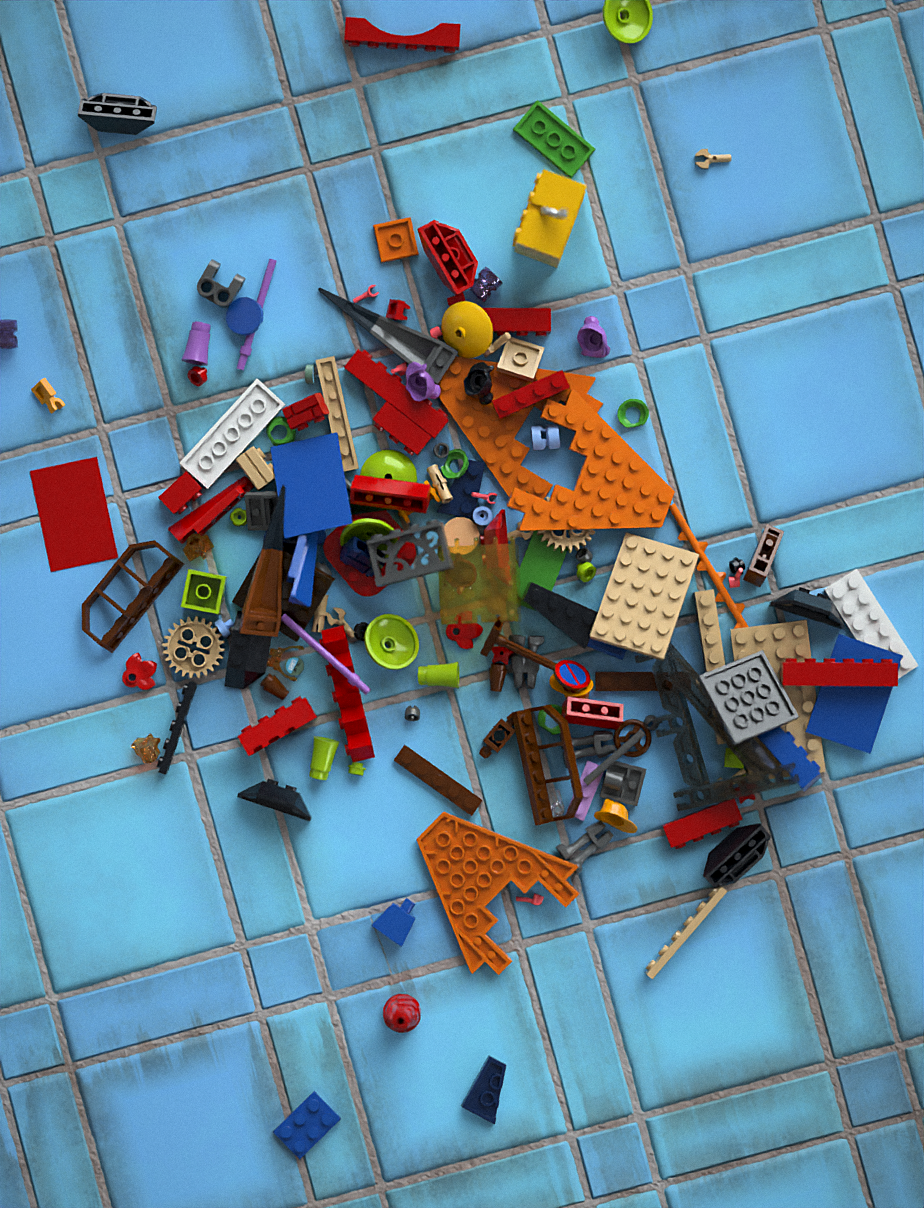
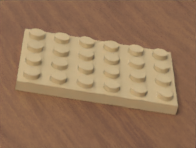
[590,532,699,661]

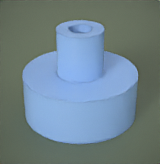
[472,506,492,525]
[214,618,234,638]

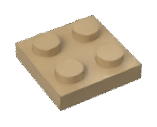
[496,337,544,382]

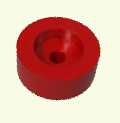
[187,366,207,386]

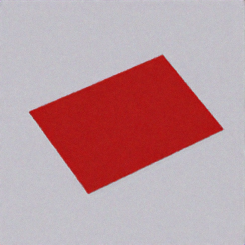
[30,457,118,572]

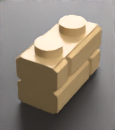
[235,446,275,491]

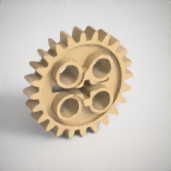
[537,497,595,553]
[162,616,225,678]

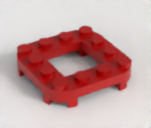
[323,510,416,597]

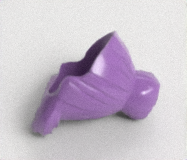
[577,316,610,358]
[406,362,441,402]

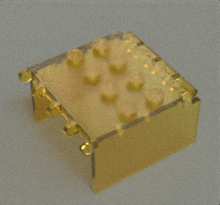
[437,536,522,625]

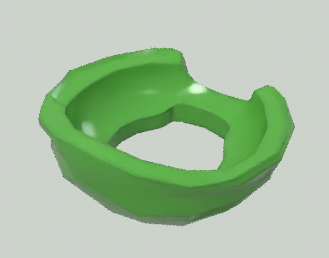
[618,399,649,428]
[266,417,296,446]
[441,449,469,479]
[538,704,562,735]

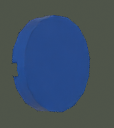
[226,297,263,336]

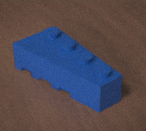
[757,725,822,792]

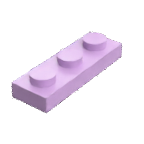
[566,760,603,821]

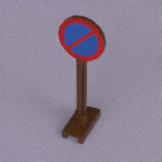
[480,616,591,691]

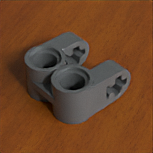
[197,259,246,308]

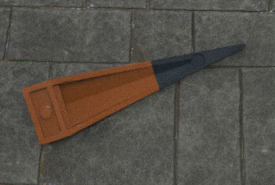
[239,484,286,637]

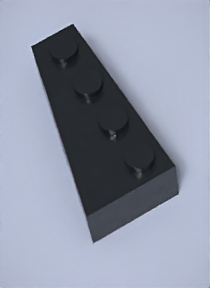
[521,582,598,649]

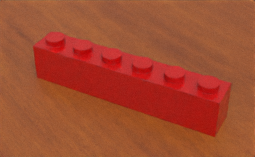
[344,349,449,439]
[780,658,898,686]

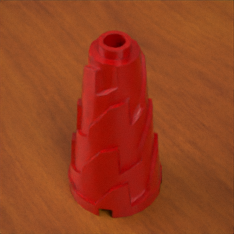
[383,994,421,1033]

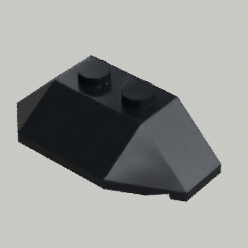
[78,93,157,135]
[768,587,845,629]
[225,611,272,689]
[237,778,312,821]
[703,823,771,888]

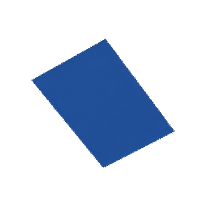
[270,432,352,538]
[806,634,903,754]

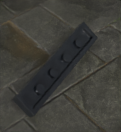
[157,681,198,775]

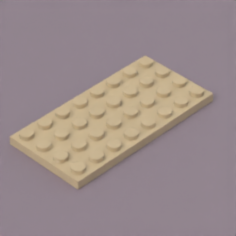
[730,620,825,782]

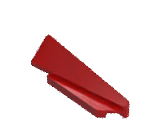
[168,476,255,544]

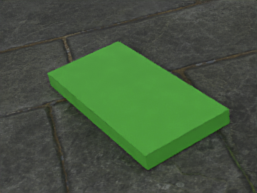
[513,100,596,179]
[507,531,568,611]

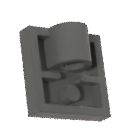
[600,761,647,806]

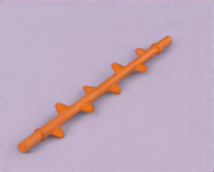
[669,503,749,629]

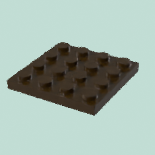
[232,547,335,642]

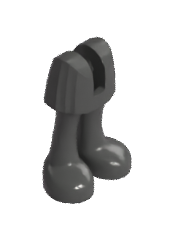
[559,731,616,768]
[555,820,614,875]

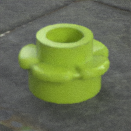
[230,508,247,527]
[348,762,366,776]

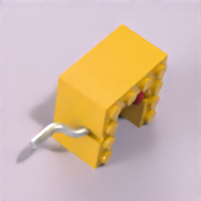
[512,169,587,268]

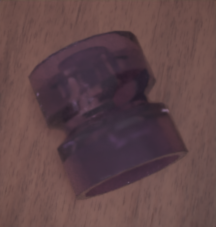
[469,266,503,303]
[0,319,18,349]

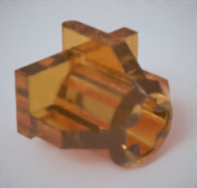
[183,534,214,562]
[131,733,161,764]

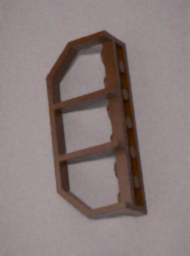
[82,540,184,653]
[511,704,583,826]

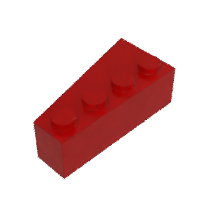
[237,696,317,756]

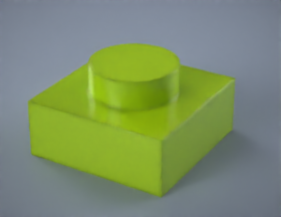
[724,748,745,769]

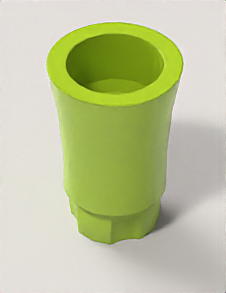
[418,662,460,689]
[309,736,340,780]

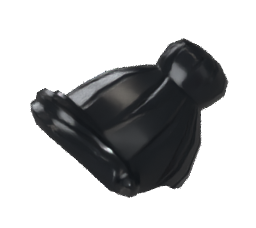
[464,362,494,405]

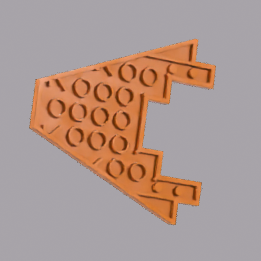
[438,356,603,499]
[507,390,675,531]
[416,812,580,975]

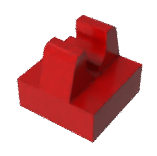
[447,292,466,307]
[386,299,410,320]

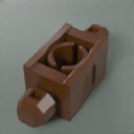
[479,713,515,759]

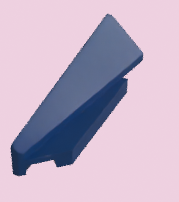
[286,531,318,607]

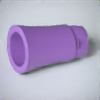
[181,321,211,366]

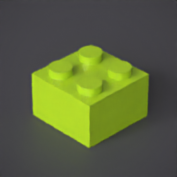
[181,569,228,615]

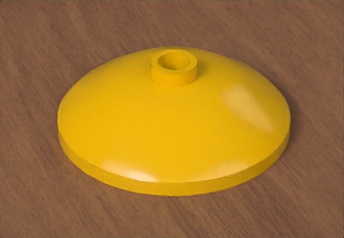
[441,301,493,358]

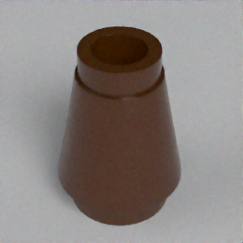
[488,663,507,692]
[260,673,289,700]

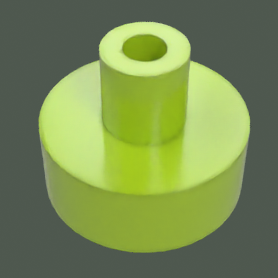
[576,562,596,582]

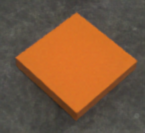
[373,217,419,263]

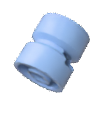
[531,424,560,451]

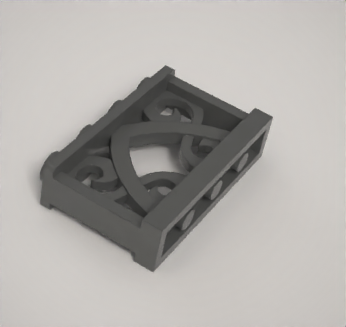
[366,520,454,587]

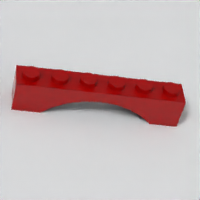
[344,17,461,53]

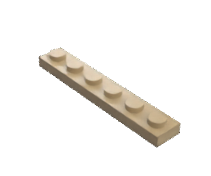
[316,356,359,472]
[645,886,727,979]

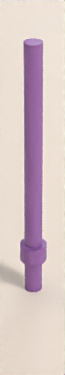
[237,259,277,370]
[281,614,371,695]

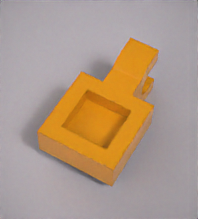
[31,378,65,414]

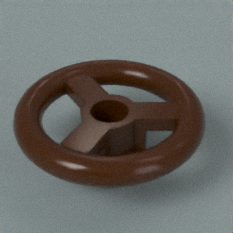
[613,719,652,757]

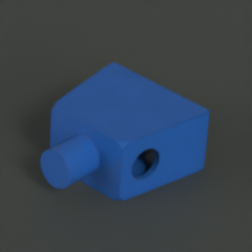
[372,898,416,947]

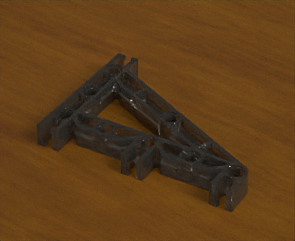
[635,642,800,812]

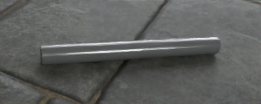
[583,729,646,785]

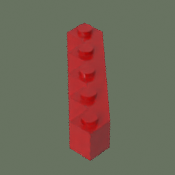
[319,625,375,763]

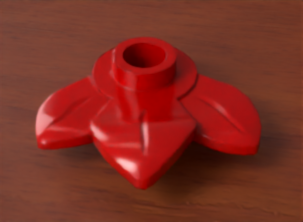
[445,611,483,649]
[122,653,157,690]

